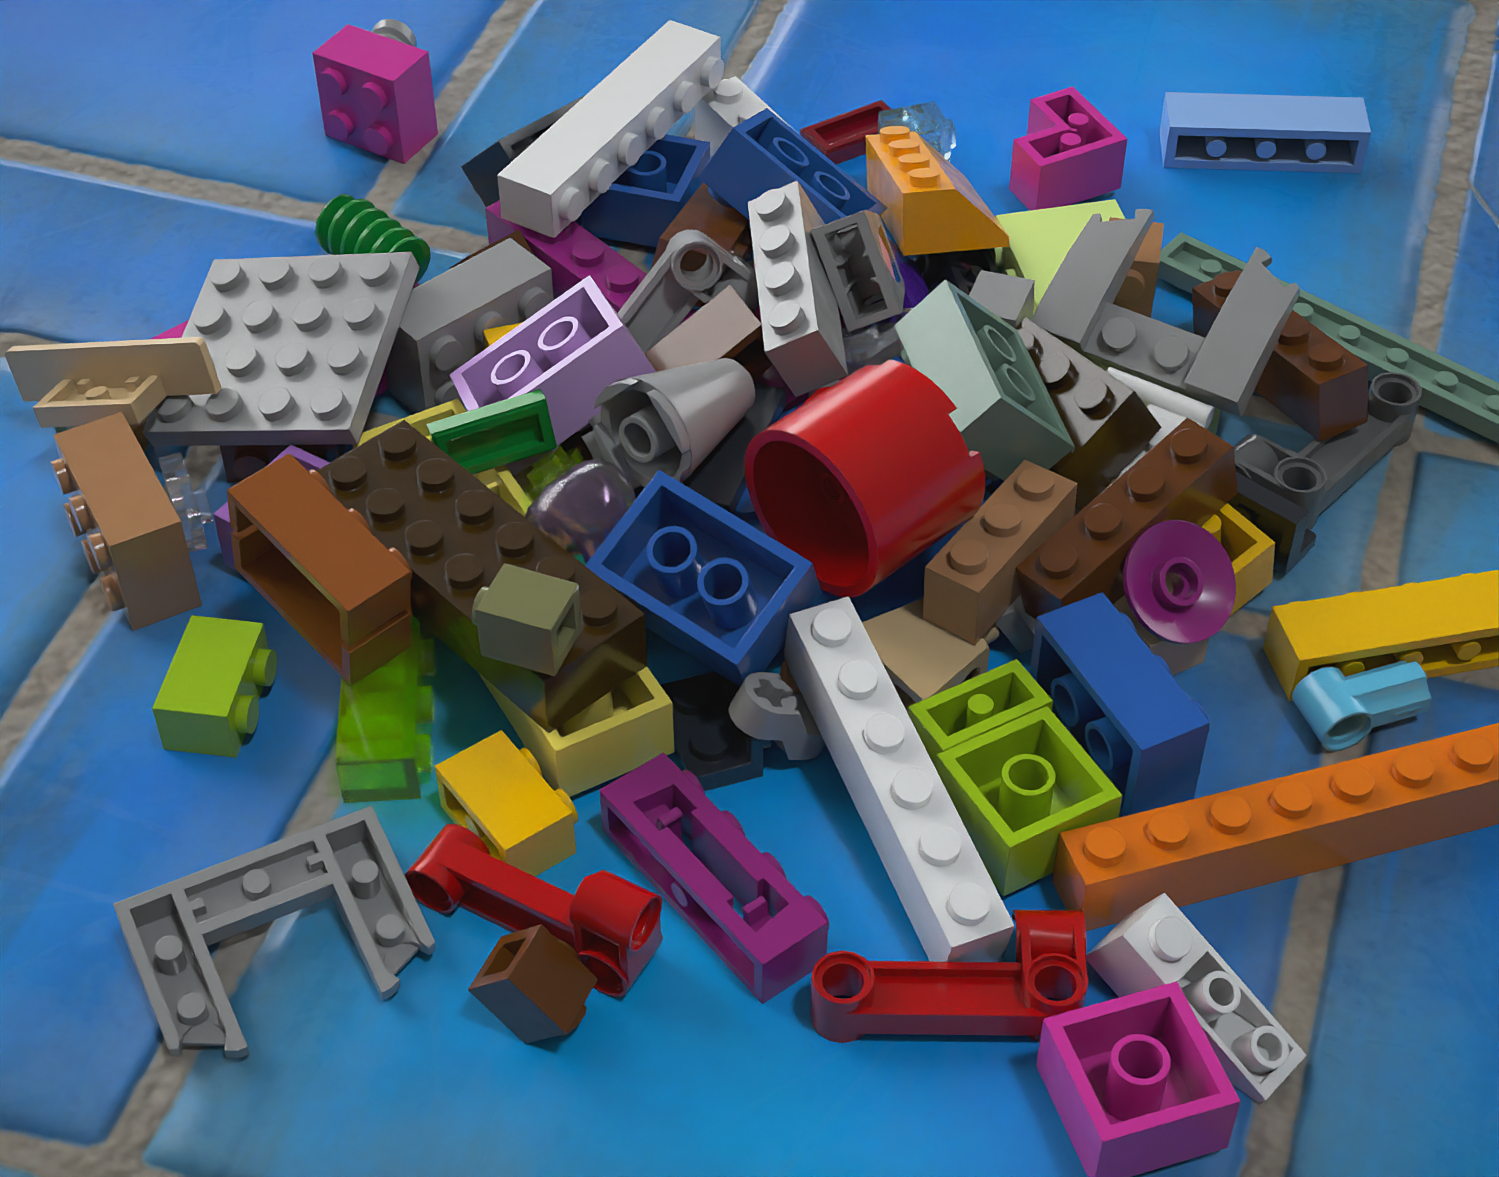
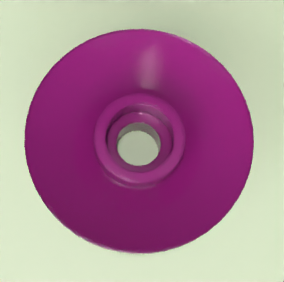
[1123,520,1236,644]

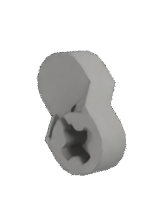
[729,672,826,760]

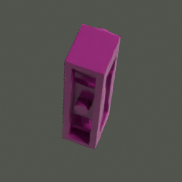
[599,752,829,1004]

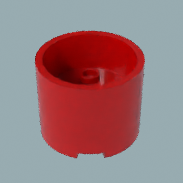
[744,360,985,597]

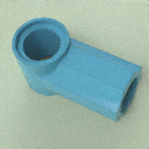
[1292,660,1432,752]

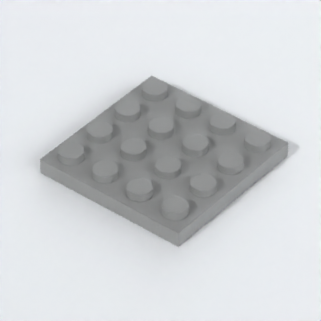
[143,252,420,446]

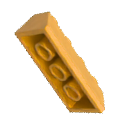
[866,126,1009,256]

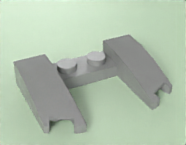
[1031,209,1300,417]
[113,805,436,1058]

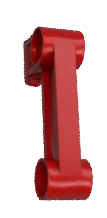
[404,824,663,997]
[810,910,1088,1043]

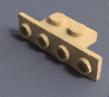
[5,337,222,430]

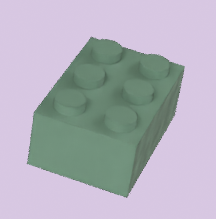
[894,279,1075,482]

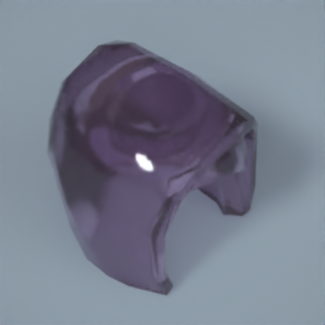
[525,458,636,563]

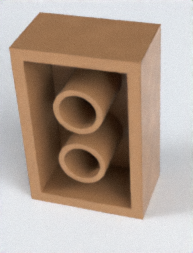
[50,412,202,631]

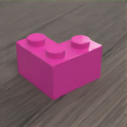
[1009,86,1127,211]

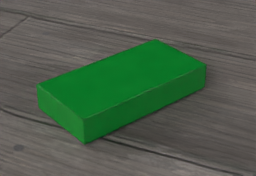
[426,389,557,475]

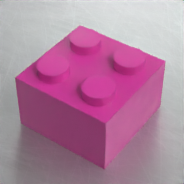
[312,24,438,164]
[1036,981,1241,1177]

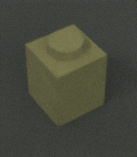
[472,563,582,676]

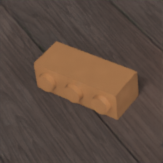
[923,460,1078,645]

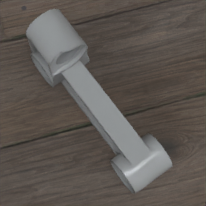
[617,229,759,354]

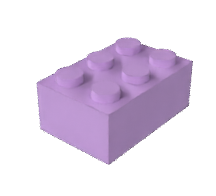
[449,275,656,475]

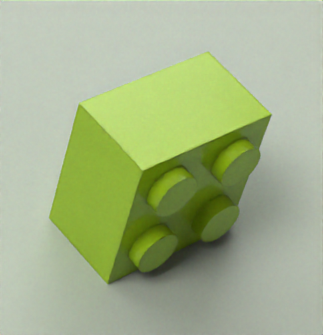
[935,706,1122,896]

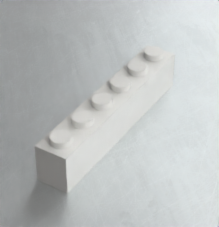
[497,20,724,238]
[783,596,1015,962]

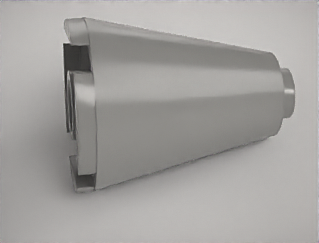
[594,358,755,487]

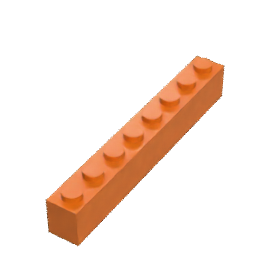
[1052,723,1499,931]

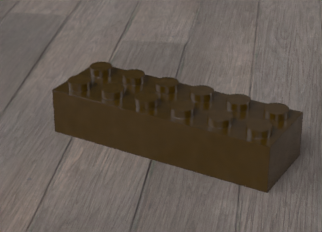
[317,420,647,734]

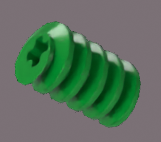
[315,193,431,286]

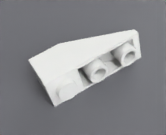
[1086,893,1306,1103]

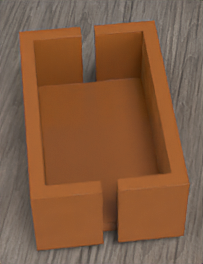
[227,453,413,686]

